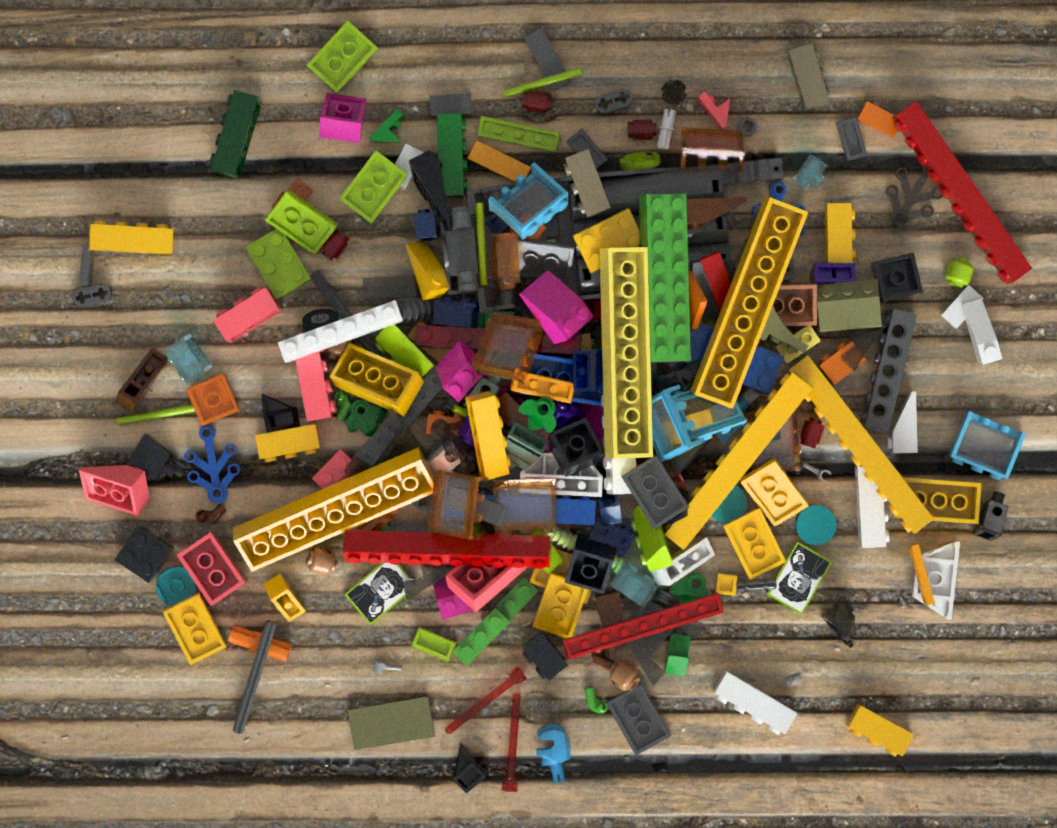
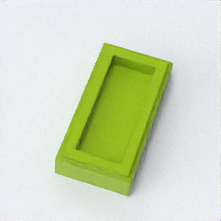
[411,626,456,661]

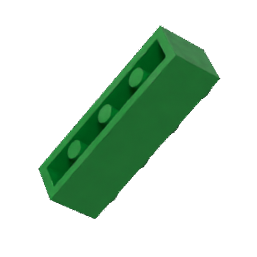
[437,114,468,198]

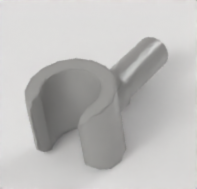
[803,462,831,482]
[372,661,402,674]

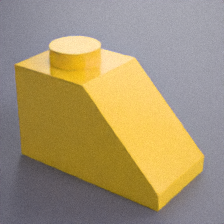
[263,574,306,622]

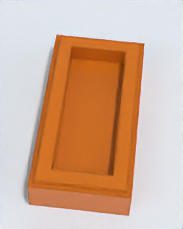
[857,101,897,138]

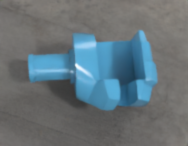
[536,723,571,784]

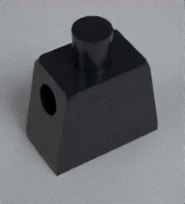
[126,433,178,479]
[972,491,1009,541]

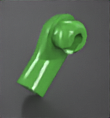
[334,390,352,421]
[584,687,608,714]

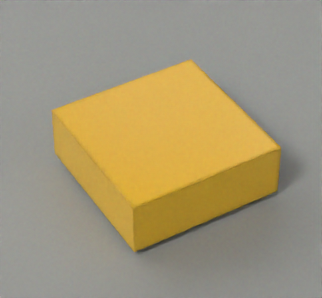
[715,573,738,596]

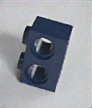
[414,209,438,242]
[597,478,622,526]

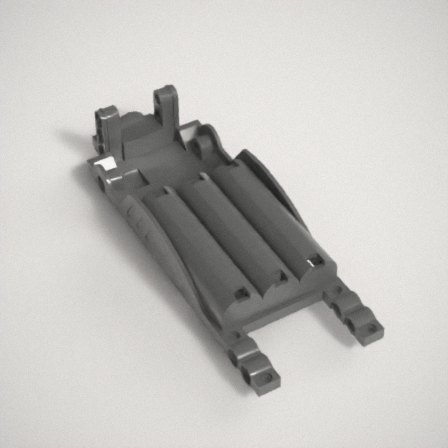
[440,158,795,312]

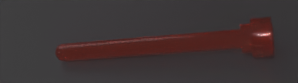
[445,666,527,734]
[501,693,521,792]

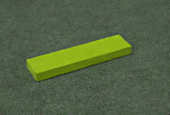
[477,116,560,153]

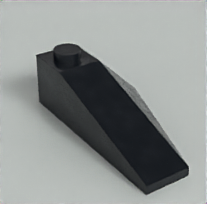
[409,150,452,232]
[821,600,855,648]

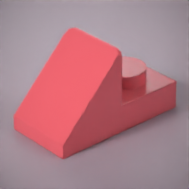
[697,92,730,131]

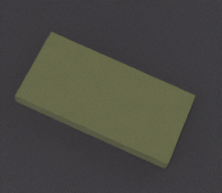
[348,696,435,750]

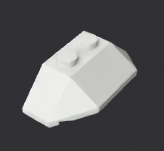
[519,453,603,497]

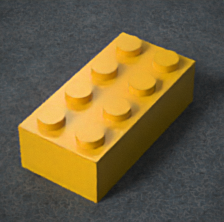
[329,343,424,417]
[893,477,982,524]

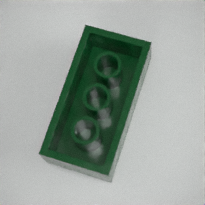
[209,90,262,180]

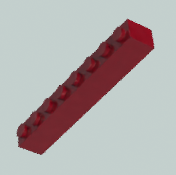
[415,325,582,356]

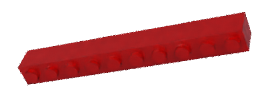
[892,101,1033,284]
[343,530,552,569]

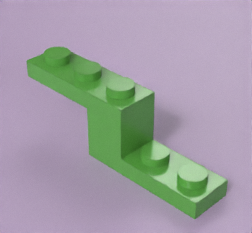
[452,577,538,666]

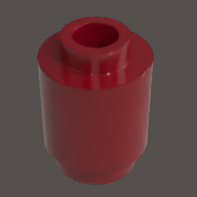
[522,91,552,114]
[628,119,657,140]
[321,230,349,261]
[800,417,825,449]

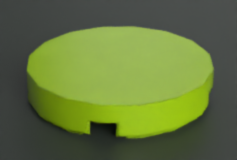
[620,152,661,170]

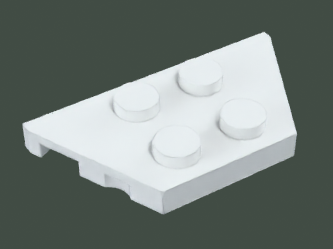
[912,541,960,620]

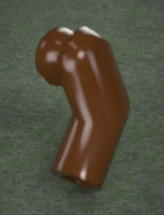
[196,503,227,524]
[591,649,614,670]

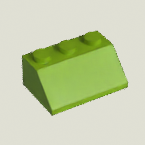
[375,324,434,379]
[631,505,673,572]

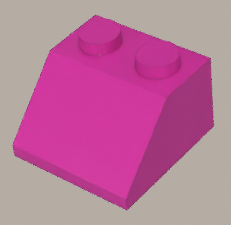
[319,93,367,143]
[436,339,491,402]
[432,575,474,620]

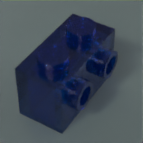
[432,297,479,328]
[572,348,603,392]
[587,517,635,558]

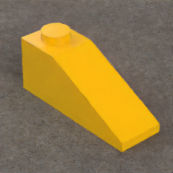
[405,241,450,300]

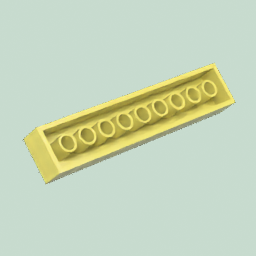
[600,247,653,459]

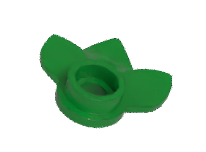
[518,397,557,433]
[346,399,387,437]
[669,573,709,604]

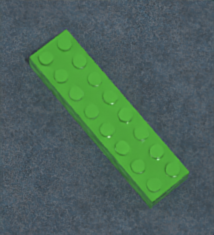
[639,194,691,362]

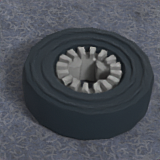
[302,309,339,332]

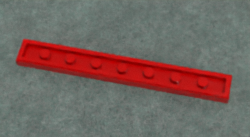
[562,593,724,660]

